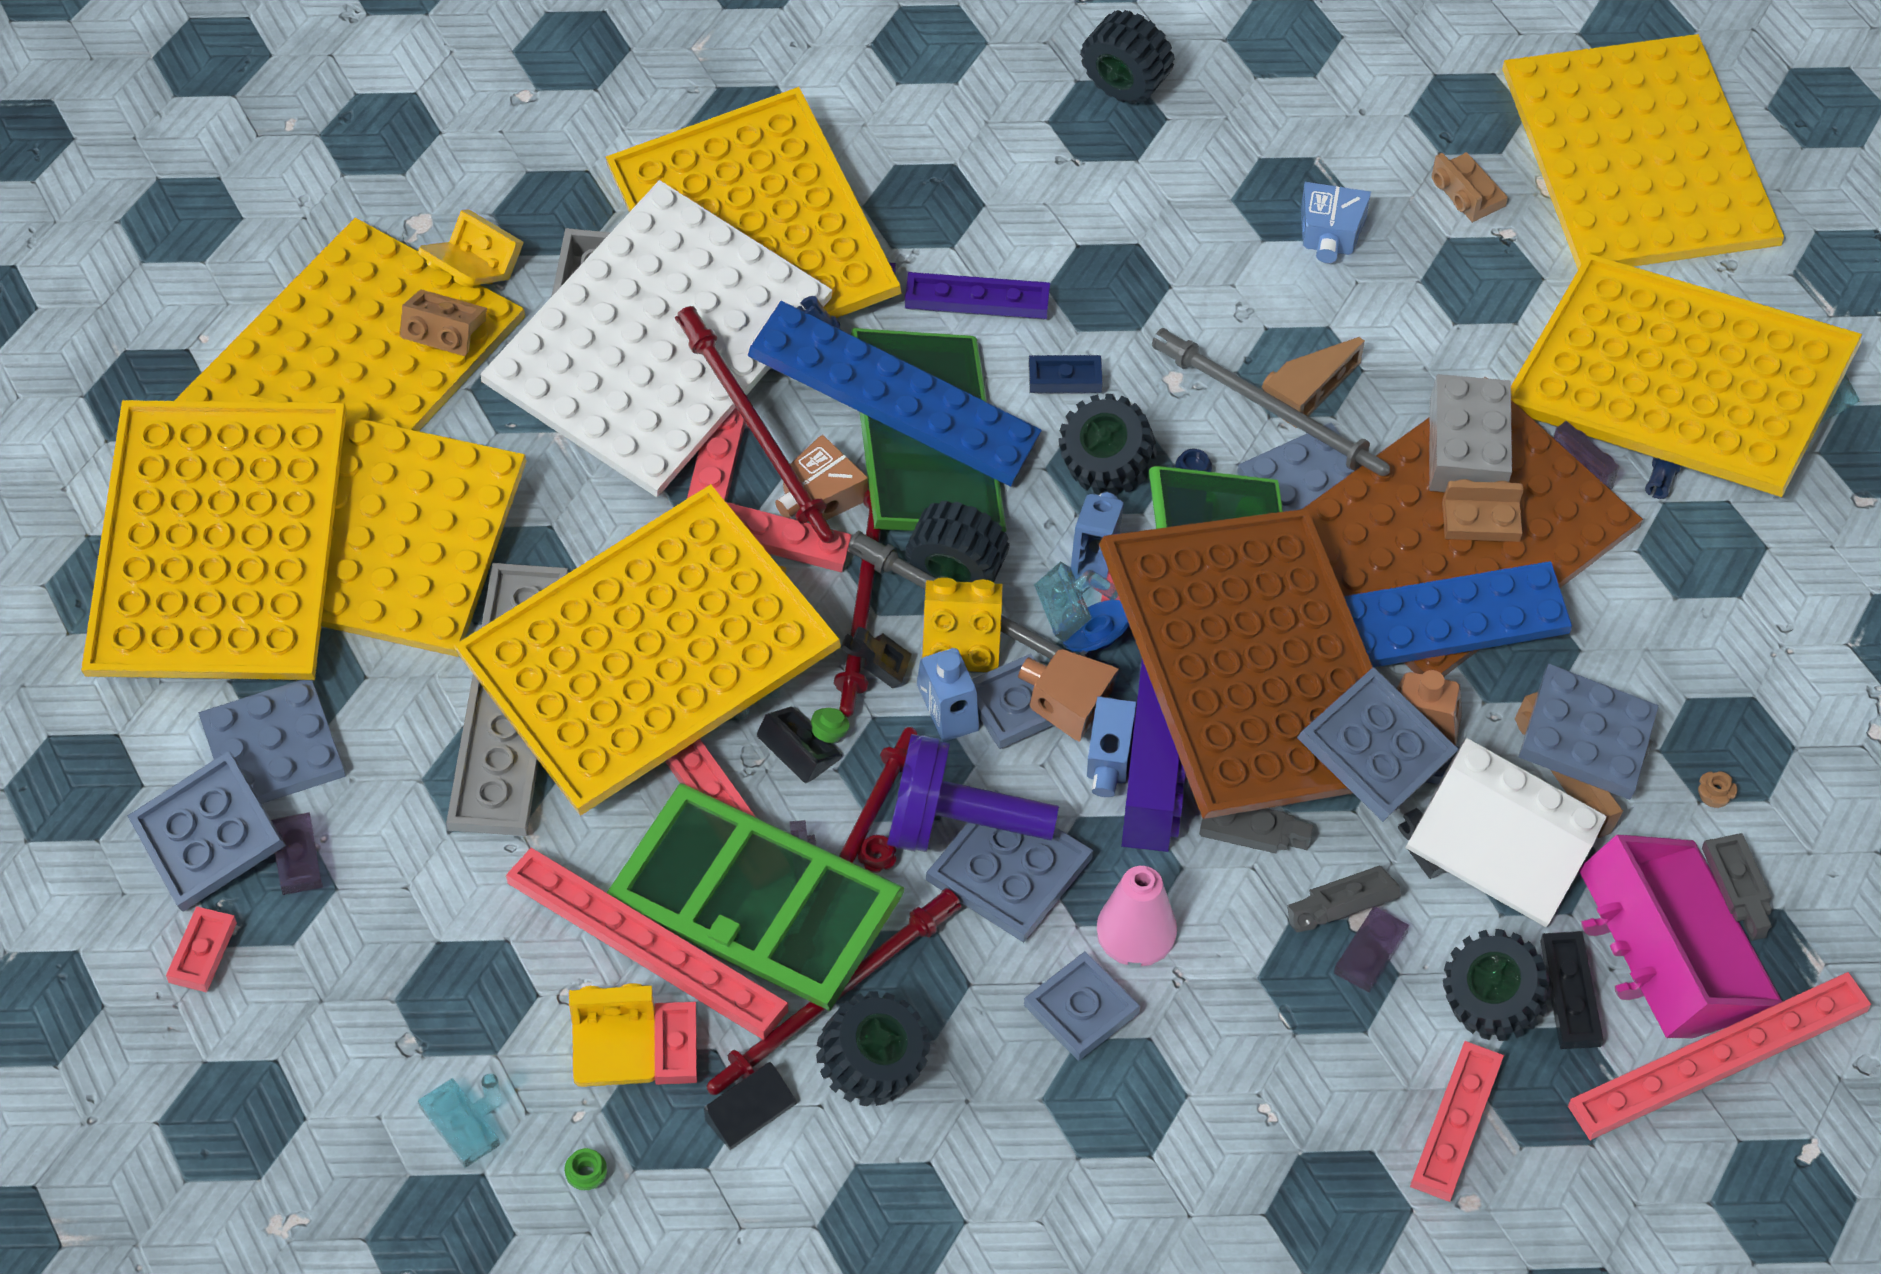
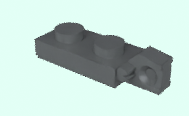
[1199,808,1313,854]
[1702,833,1771,941]
[1287,865,1401,932]

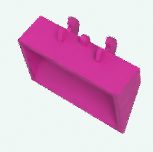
[1579,834,1782,1039]

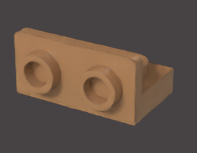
[1432,152,1508,223]
[400,289,487,356]
[1442,479,1523,542]

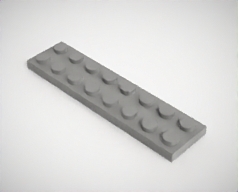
[446,563,568,836]

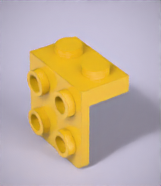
[417,209,524,287]
[922,578,1002,672]
[569,983,655,1087]

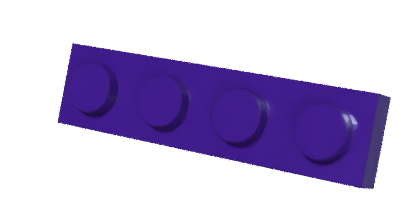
[905,272,1050,319]

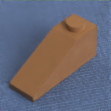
[1262,337,1365,428]

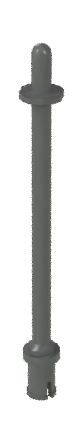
[1152,328,1390,476]
[847,531,1089,659]

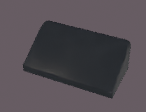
[757,706,842,783]
[704,1062,797,1150]

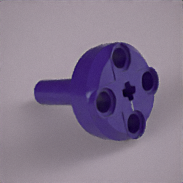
[887,734,1059,852]

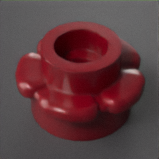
[858,835,896,873]

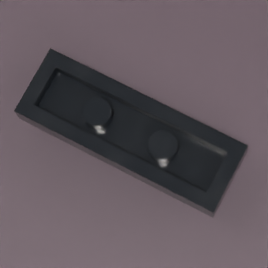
[1540,931,1604,1049]

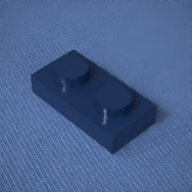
[1028,355,1103,393]

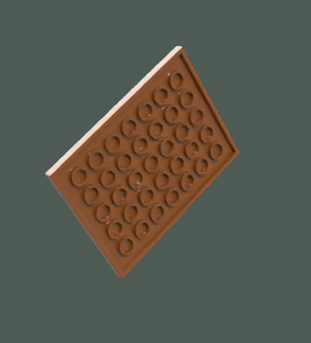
[1303,377,1643,677]
[1099,508,1373,819]

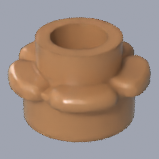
[1698,771,1737,808]

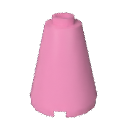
[1097,866,1177,966]

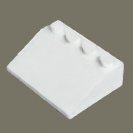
[1405,738,1607,927]

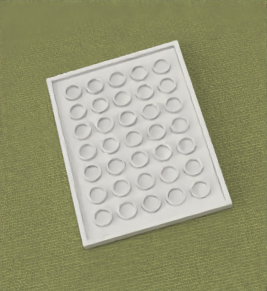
[480,180,832,497]

